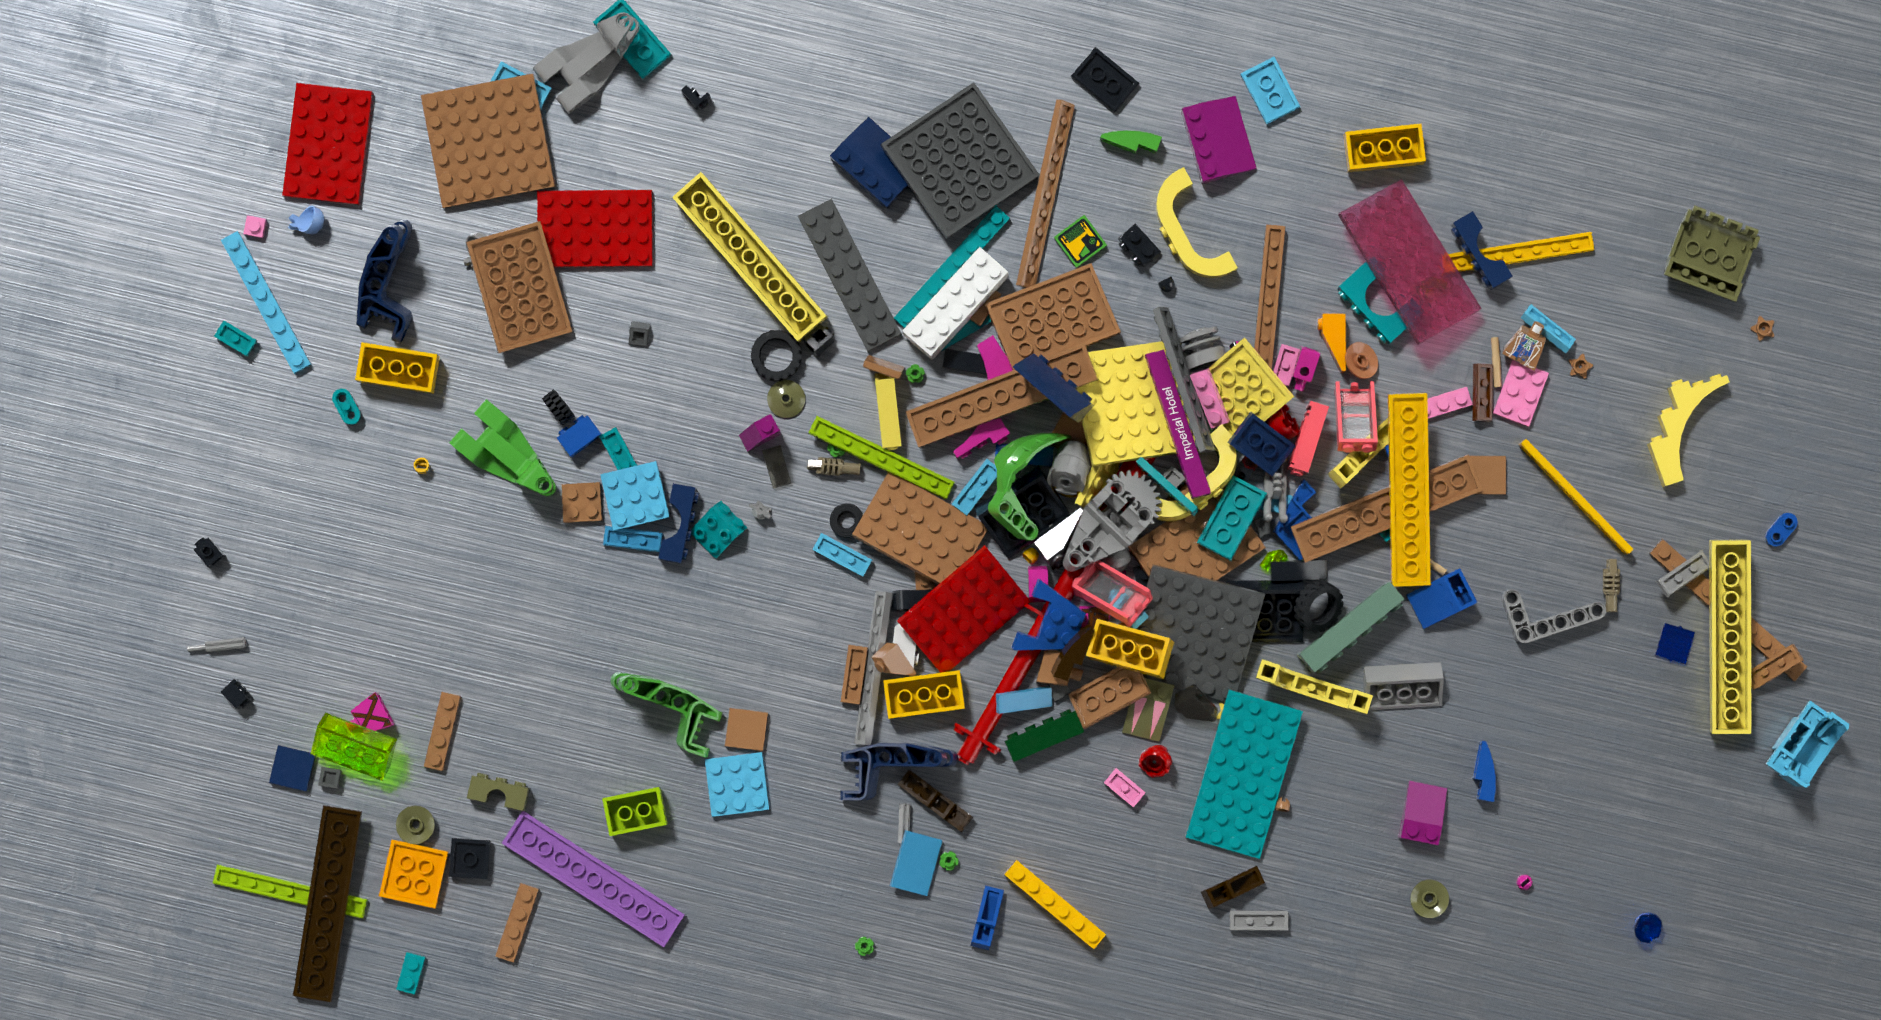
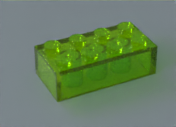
[311,712,397,781]

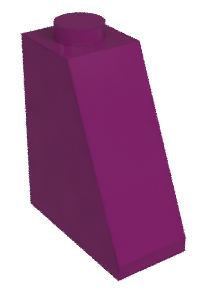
[739,414,781,452]

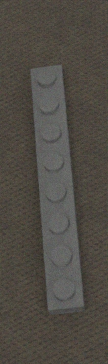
[1153,307,1215,453]

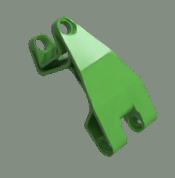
[449,399,556,496]
[610,672,723,758]

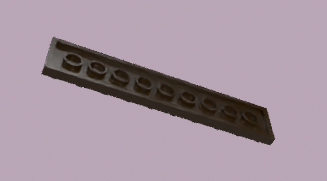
[293,805,362,1002]

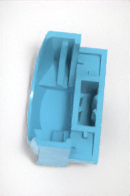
[1766,701,1849,788]

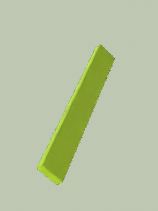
[808,416,955,500]
[213,864,368,918]

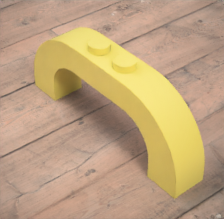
[1156,167,1238,278]
[1327,418,1389,489]
[1153,425,1237,521]
[1256,659,1373,714]

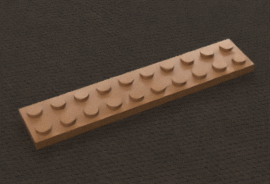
[906,344,1098,448]
[1290,454,1483,563]

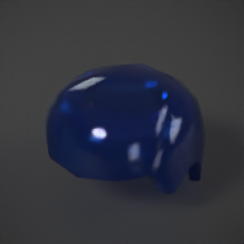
[1633,912,1663,943]

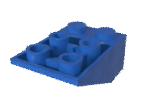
[1406,568,1478,629]

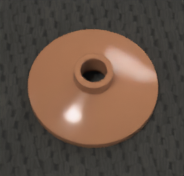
[1345,342,1378,379]

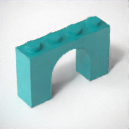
[1337,256,1424,345]

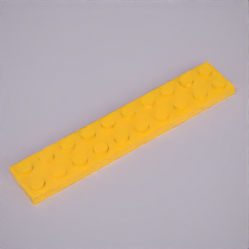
[1388,393,1431,587]

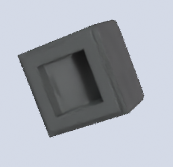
[628,321,650,347]

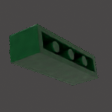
[1004,709,1084,762]

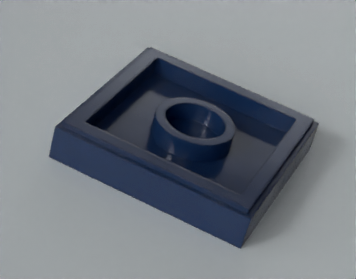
[269,745,316,791]

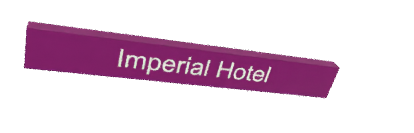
[1145,350,1211,499]

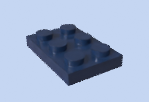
[1227,412,1295,476]

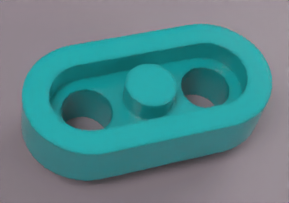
[332,388,361,425]

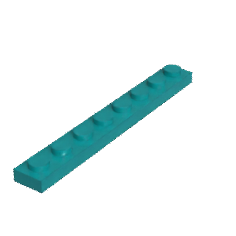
[894,206,1010,328]

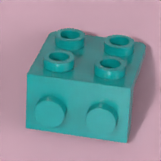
[691,501,747,558]

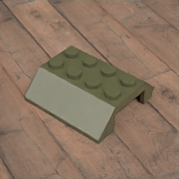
[1664,205,1760,302]

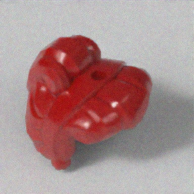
[1138,745,1172,778]

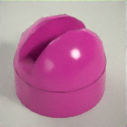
[1516,874,1533,890]

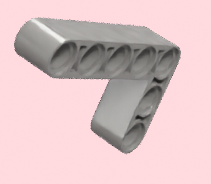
[1501,589,1606,644]

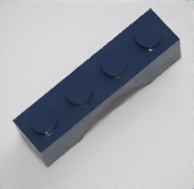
[1451,211,1513,290]
[658,483,699,564]

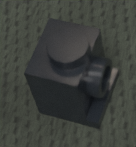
[803,324,834,358]
[194,537,225,568]
[221,679,251,709]

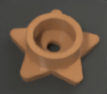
[1750,316,1774,341]
[1569,354,1593,379]

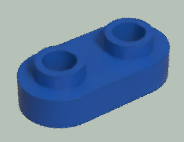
[1765,513,1798,547]

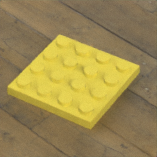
[1197,337,1294,436]

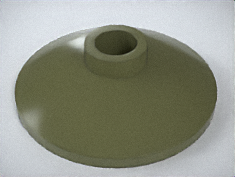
[767,380,805,418]
[396,806,435,844]
[1410,879,1449,918]

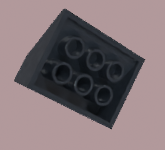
[975,466,1071,559]
[1226,580,1304,642]

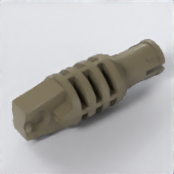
[807,457,861,476]
[1603,559,1620,612]

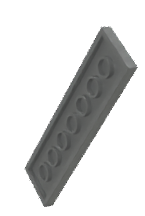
[798,198,901,352]

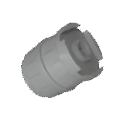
[1047,440,1091,495]

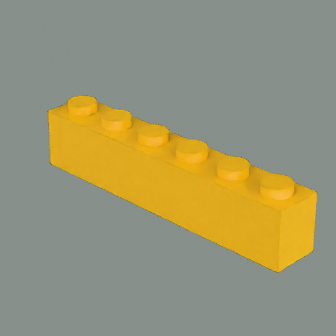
[1004,860,1106,949]

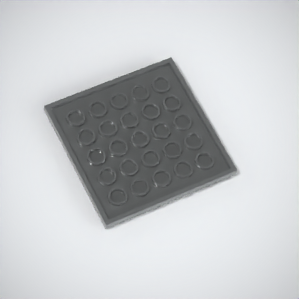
[880,82,1040,239]
[1136,564,1265,701]

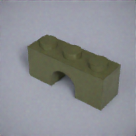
[467,773,530,811]

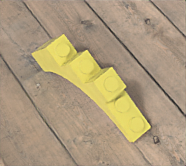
[1647,374,1730,487]

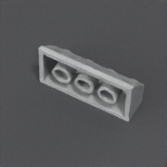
[1363,662,1444,710]

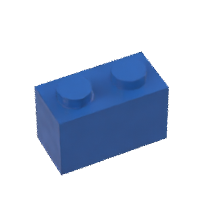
[557,415,602,457]

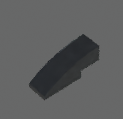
[1270,560,1327,581]

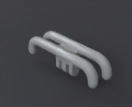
[1263,455,1289,523]

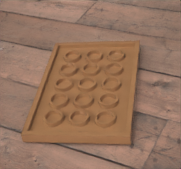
[466,221,572,353]
[985,263,1121,371]
[852,472,988,585]
[1128,487,1266,580]

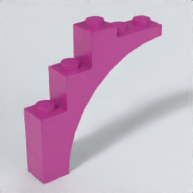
[953,335,1012,459]

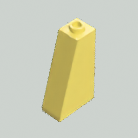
[874,373,901,450]

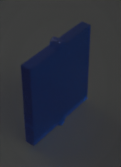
[1655,623,1695,664]

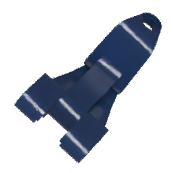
[356,219,412,344]
[840,743,958,801]

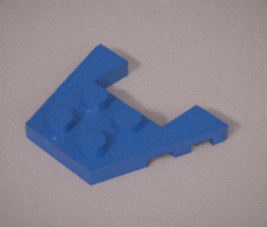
[1273,479,1316,560]
[1012,579,1086,650]

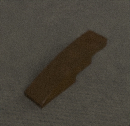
[898,770,973,832]

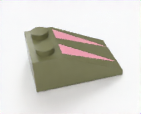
[1122,678,1174,742]

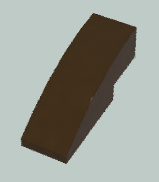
[1051,624,1095,681]
[1200,866,1265,909]

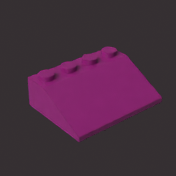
[1181,96,1257,184]

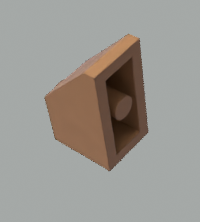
[871,643,917,676]

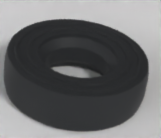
[830,503,863,538]

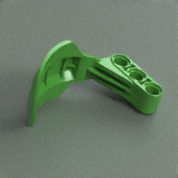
[988,433,1072,540]

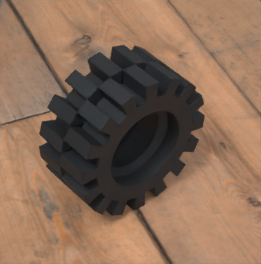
[542,389,575,425]

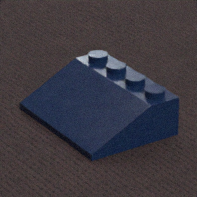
[830,117,908,210]
[1013,354,1094,423]

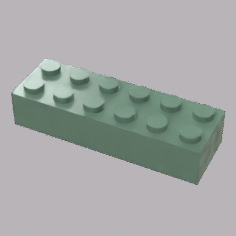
[1297,581,1404,674]

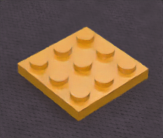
[379,839,449,909]

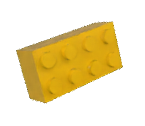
[1343,123,1426,173]
[355,342,440,394]
[1086,619,1174,679]
[883,670,965,719]

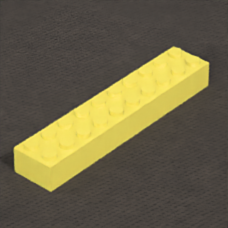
[672,172,828,342]
[1709,540,1751,734]

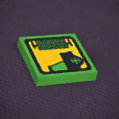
[1054,215,1107,268]

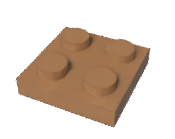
[561,482,602,523]

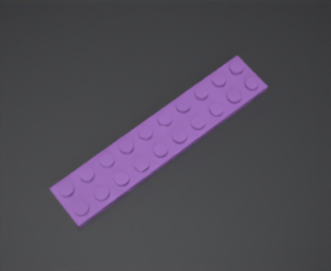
[502,811,685,947]

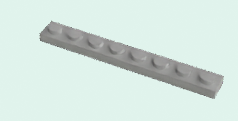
[854,591,892,746]

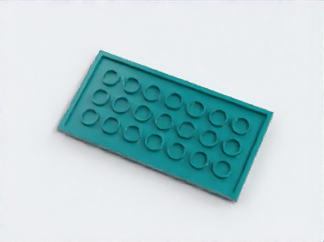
[1185,689,1303,859]

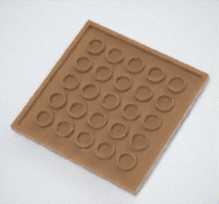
[421,74,555,208]

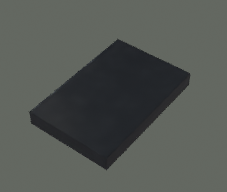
[1071,47,1139,113]

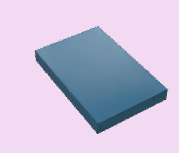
[890,830,942,896]

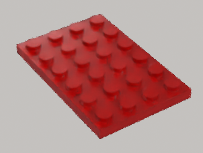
[282,83,373,205]
[537,190,653,267]
[897,545,1030,673]

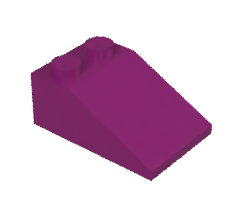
[1398,781,1447,845]

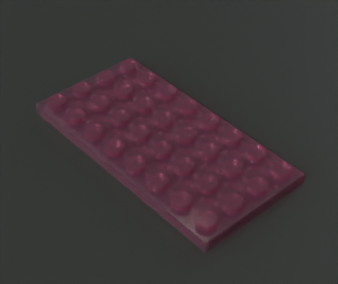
[1338,179,1482,345]

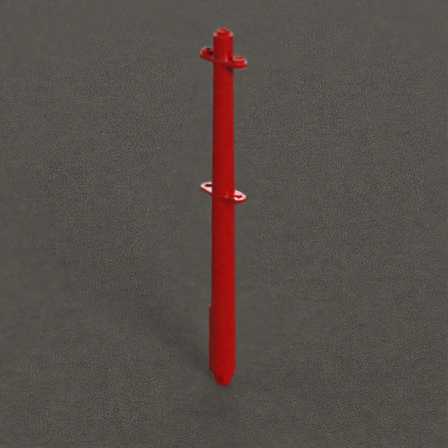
[954,457,1157,765]

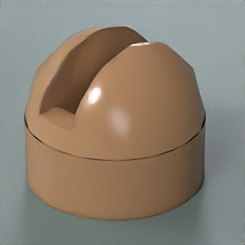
[1275,797,1290,812]

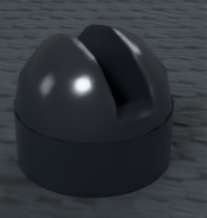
[1158,276,1175,292]

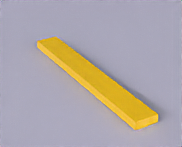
[1440,232,1594,275]
[1519,439,1633,555]

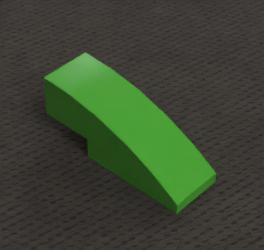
[1100,130,1162,154]

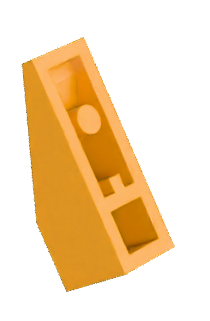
[1317,314,1346,373]

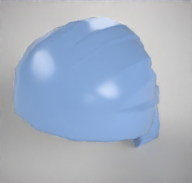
[288,206,324,235]

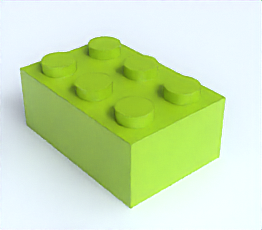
[602,787,668,836]

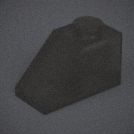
[762,445,792,489]
[1174,684,1217,722]

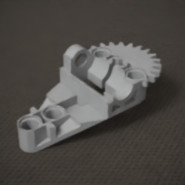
[1063,470,1162,572]

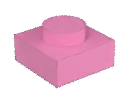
[243,215,267,238]

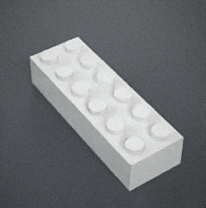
[902,247,1009,360]

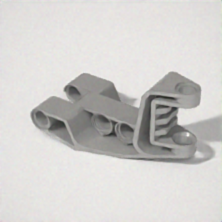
[533,12,640,114]

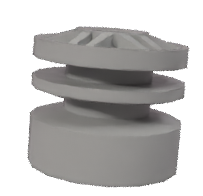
[1179,327,1225,370]

